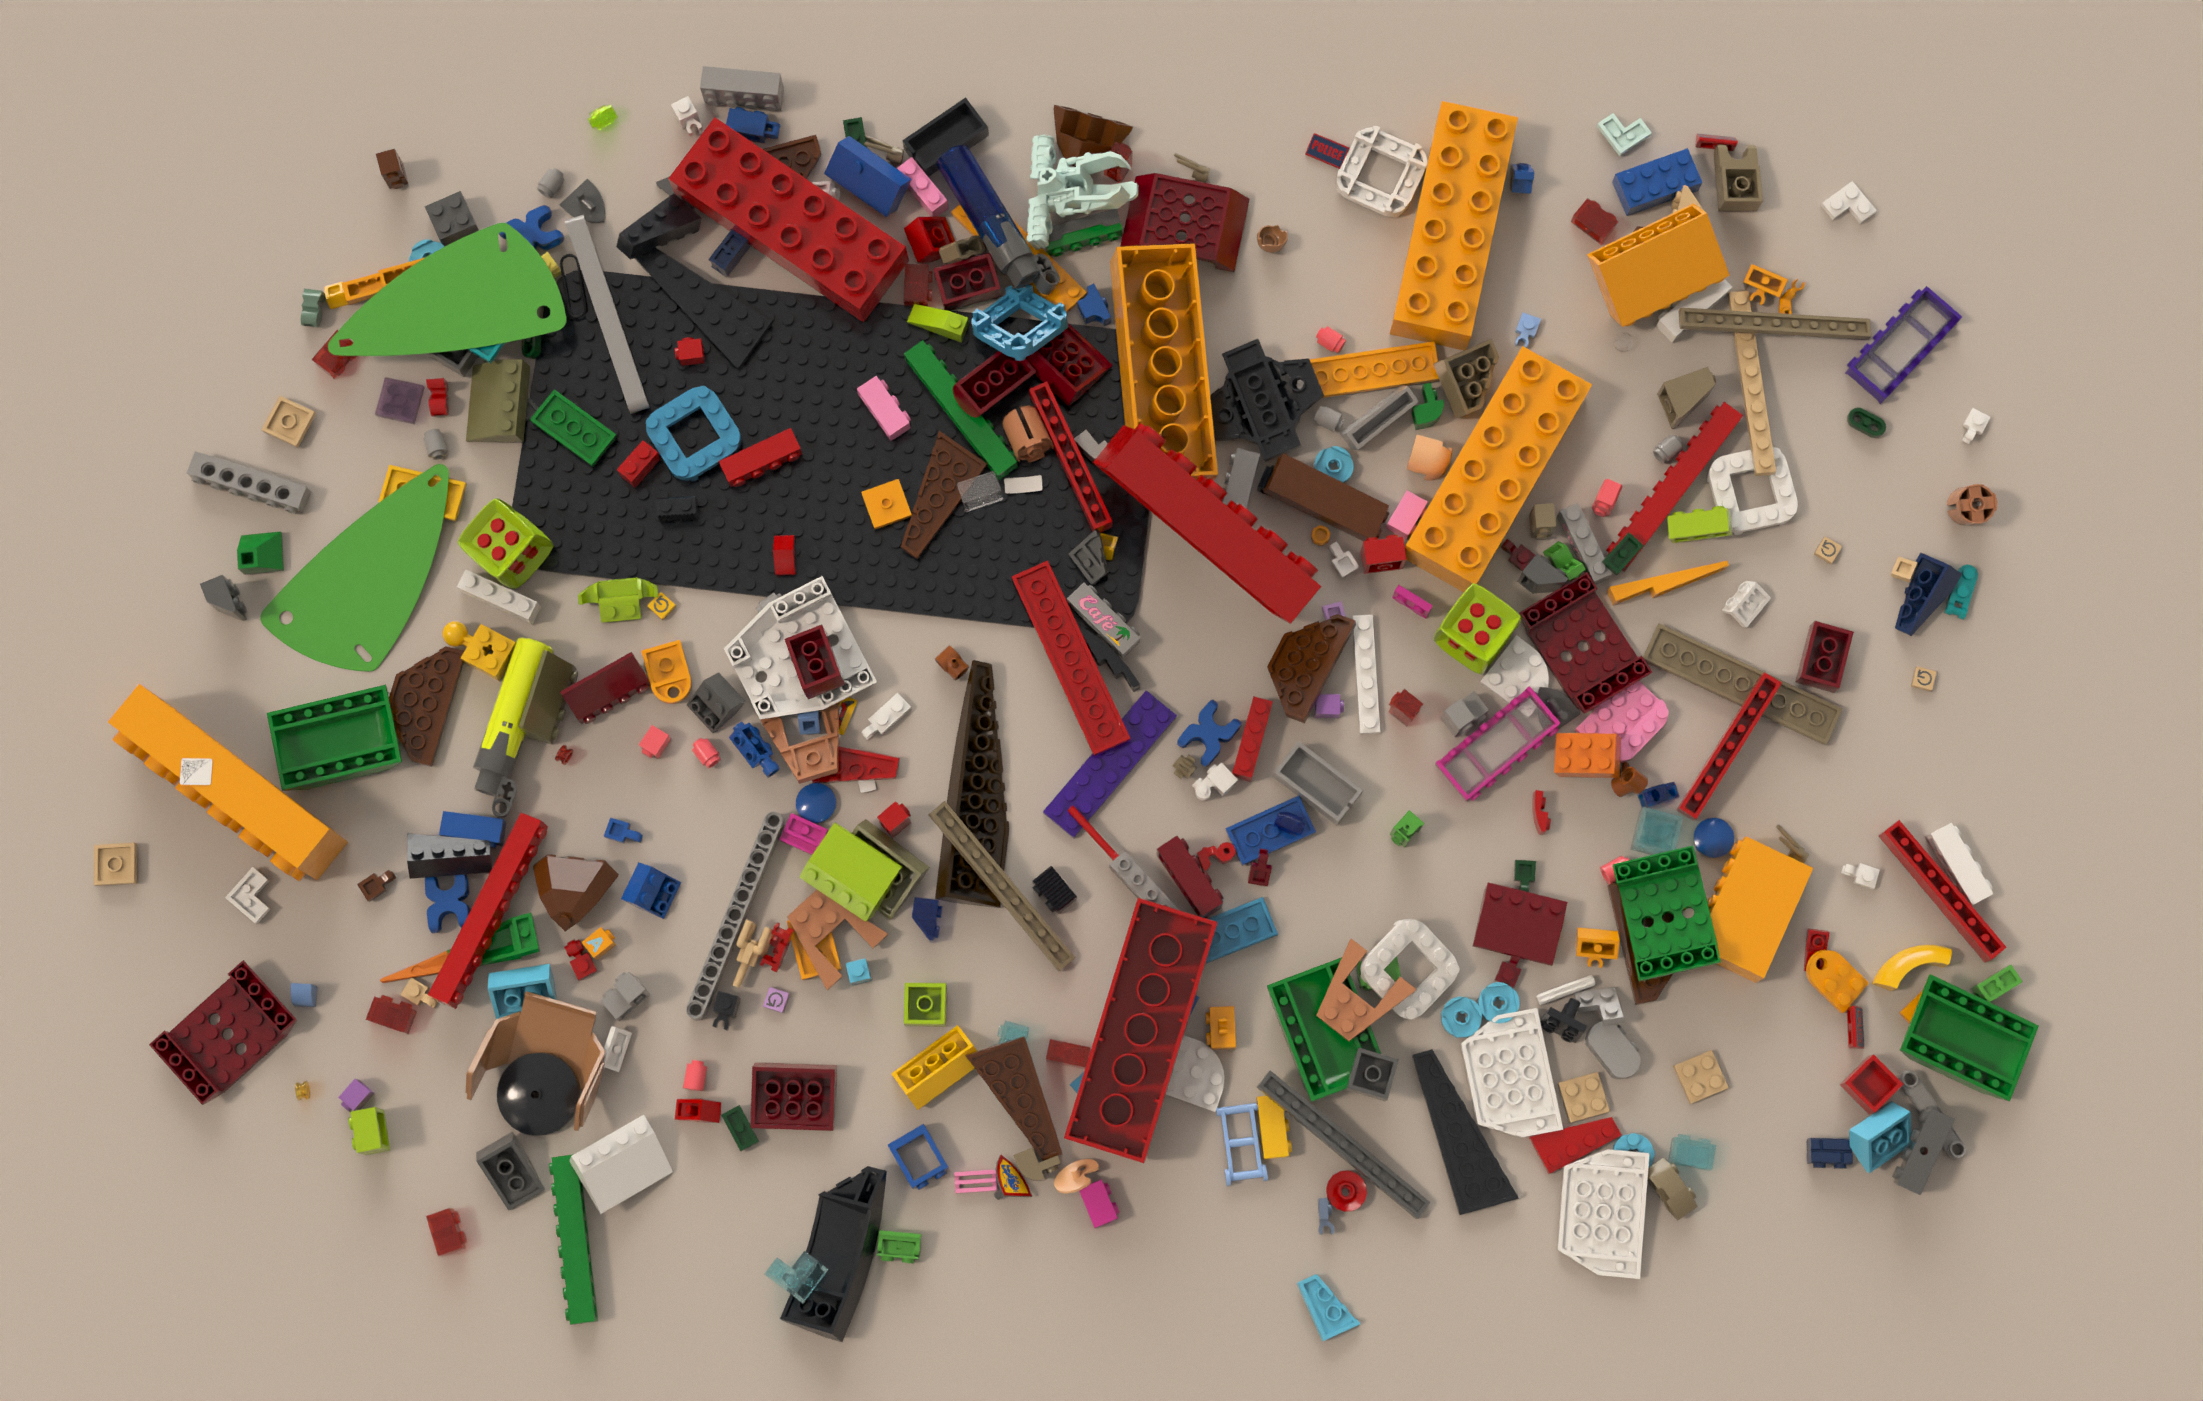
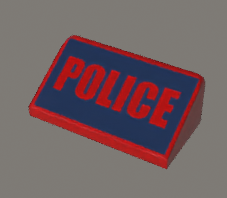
[1305,133,1349,169]
[1695,134,1738,151]
[1847,1006,1864,1049]

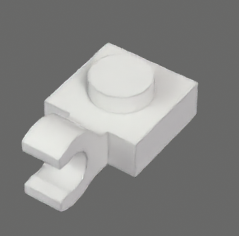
[1962,408,1990,444]
[1329,541,1359,578]
[1841,863,1880,890]

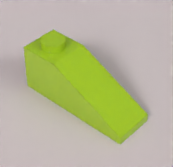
[907,304,969,343]

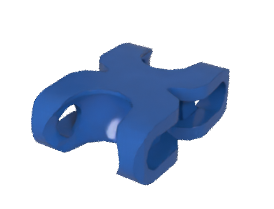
[499,205,565,251]
[1177,700,1242,767]
[425,874,471,934]

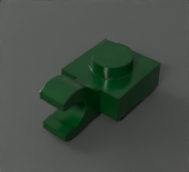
[1514,860,1536,892]

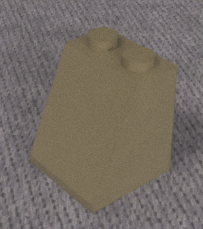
[1657,367,1716,429]

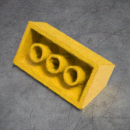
[891,1025,977,1110]

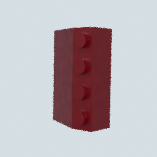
[1026,323,1113,406]
[560,652,651,724]
[1472,882,1568,966]
[751,1063,837,1131]

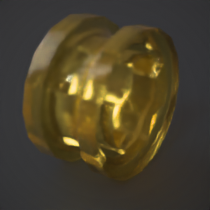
[295,1081,310,1100]

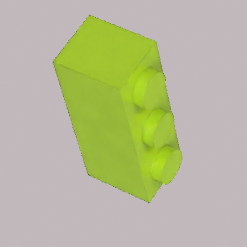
[1667,506,1732,543]

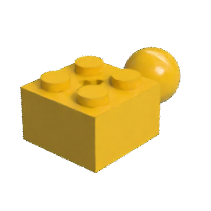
[442,621,516,682]

